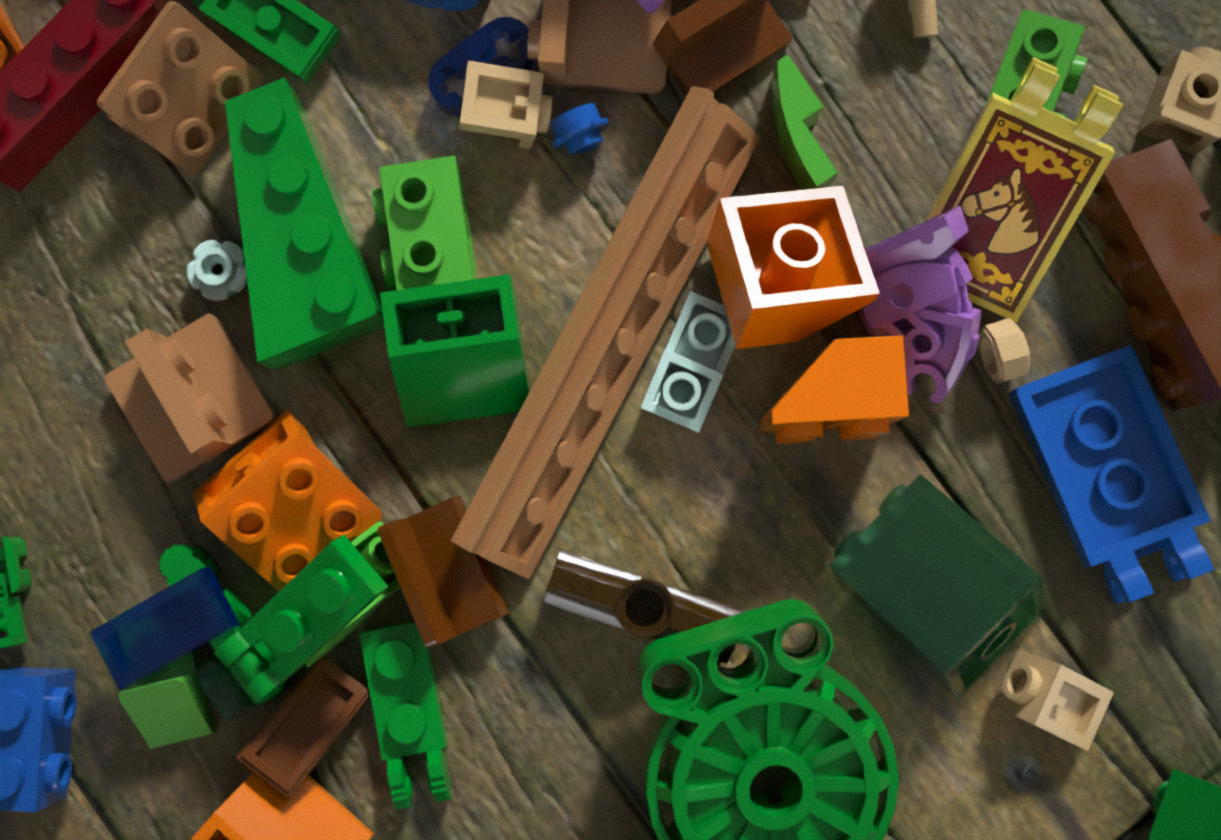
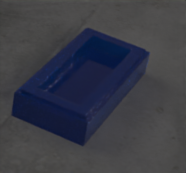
[90,567,240,690]

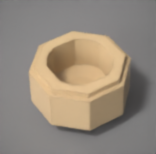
[978,318,1030,384]

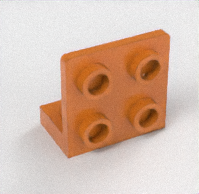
[193,408,383,592]

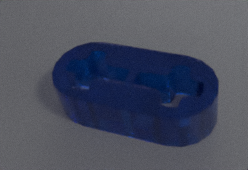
[428,17,534,117]

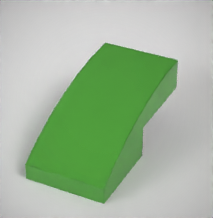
[771,55,838,190]

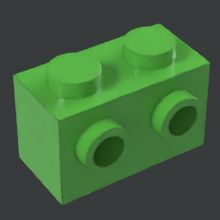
[372,156,478,290]

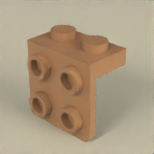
[528,0,672,94]

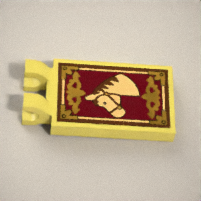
[924,57,1123,323]

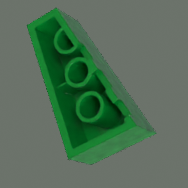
[225,77,384,371]

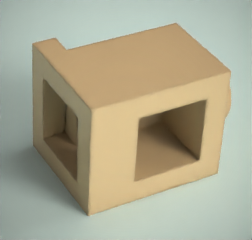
[1137,47,1221,155]

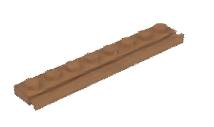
[451,86,761,579]

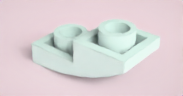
[640,291,735,433]

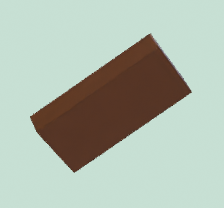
[236,656,370,801]

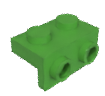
[986,10,1088,118]

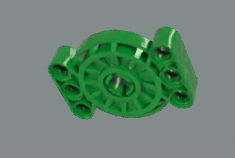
[636,599,899,840]

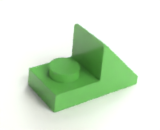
[117,609,216,749]

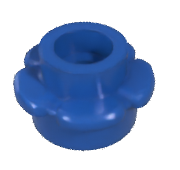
[549,103,609,156]

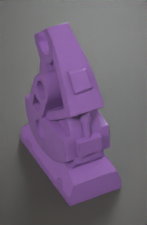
[858,206,981,404]

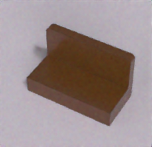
[652,0,792,95]
[377,496,509,649]

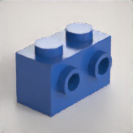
[0,667,77,812]

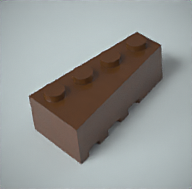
[1083,139,1221,410]

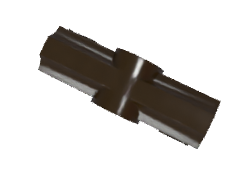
[543,549,744,664]

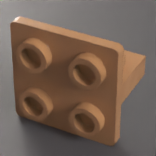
[97,1,264,175]
[105,314,276,482]

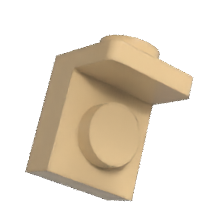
[458,60,552,149]
[994,650,1114,751]

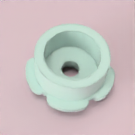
[187,240,247,301]

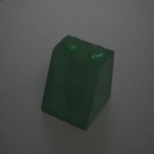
[829,474,1046,702]

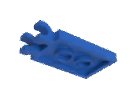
[1008,344,1215,604]

